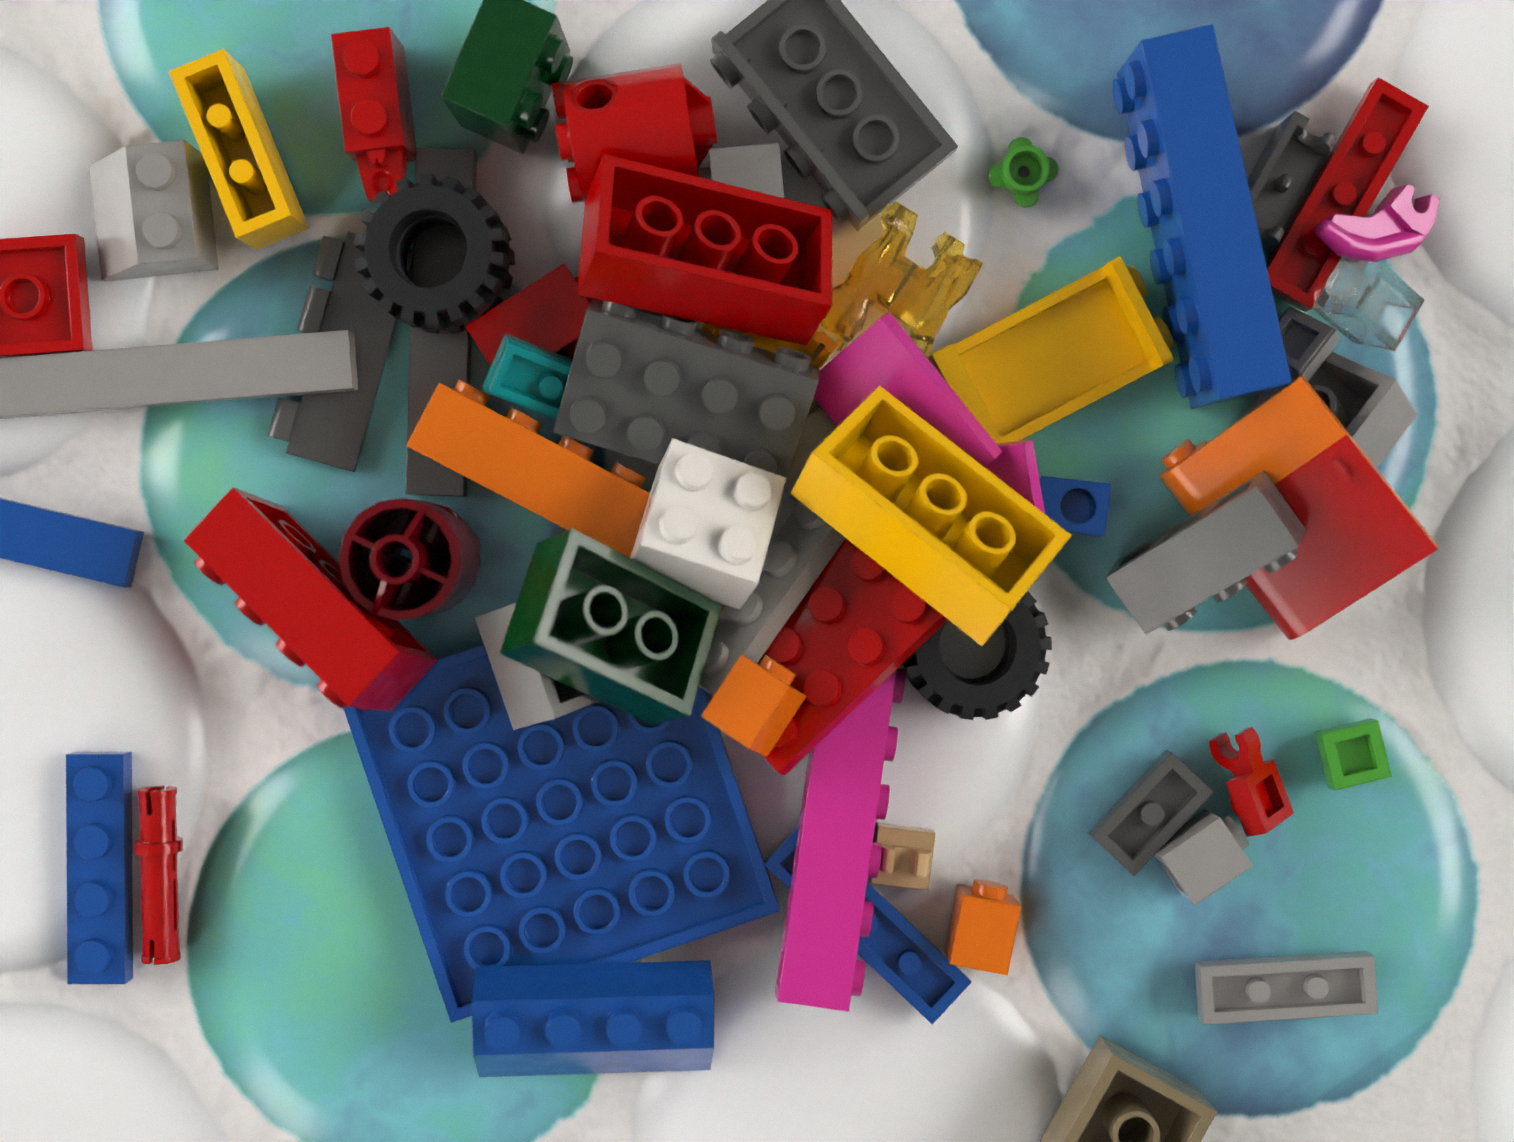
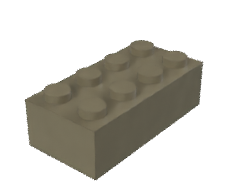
[1039,1035,1217,1142]

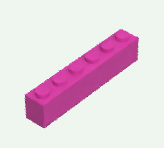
[775,668,906,1012]

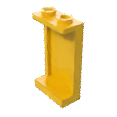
[928,256,1174,444]

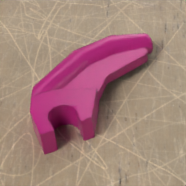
[1315,184,1440,264]

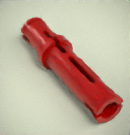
[134,786,183,965]

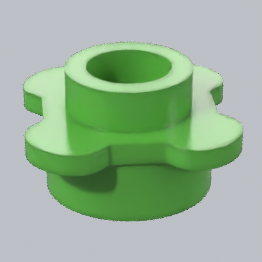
[989,137,1058,208]

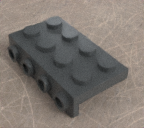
[710,0,958,231]
[553,299,819,483]

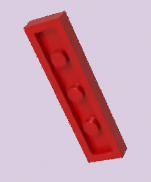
[1266,77,1429,312]

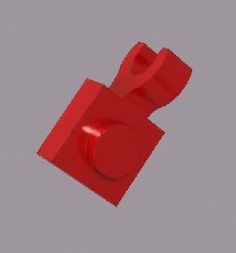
[1209,727,1294,837]

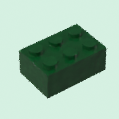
[499,528,722,724]

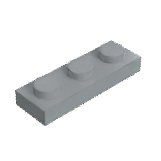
[1195,951,1378,1025]

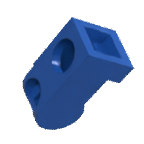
[1039,476,1111,538]

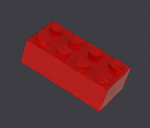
[577,154,832,346]
[183,487,438,711]

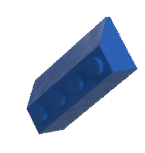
[472,960,714,1077]

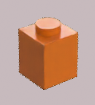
[701,654,807,757]
[944,879,1021,976]

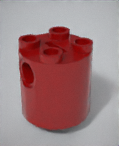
[552,63,718,203]

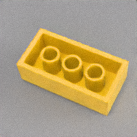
[790,385,1072,646]

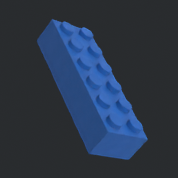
[1112,24,1292,409]

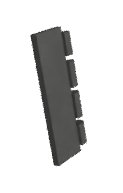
[267,231,413,472]

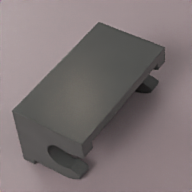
[1247,111,1336,254]

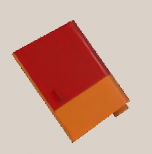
[1159,375,1438,640]

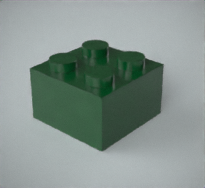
[440,0,573,155]

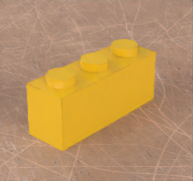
[169,49,310,250]

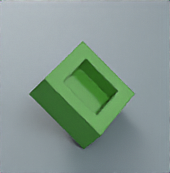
[1315,718,1392,791]

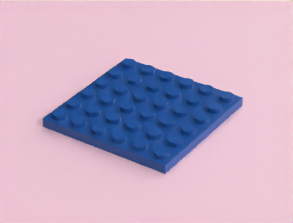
[344,644,780,1023]

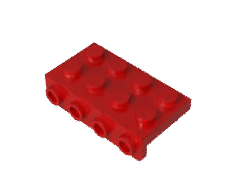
[708,538,948,776]

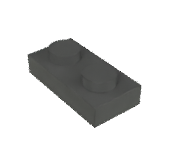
[1088,750,1214,876]

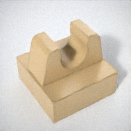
[870,823,936,890]

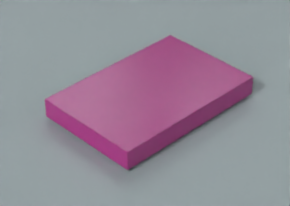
[814,311,1003,467]

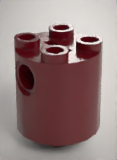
[339,498,481,621]

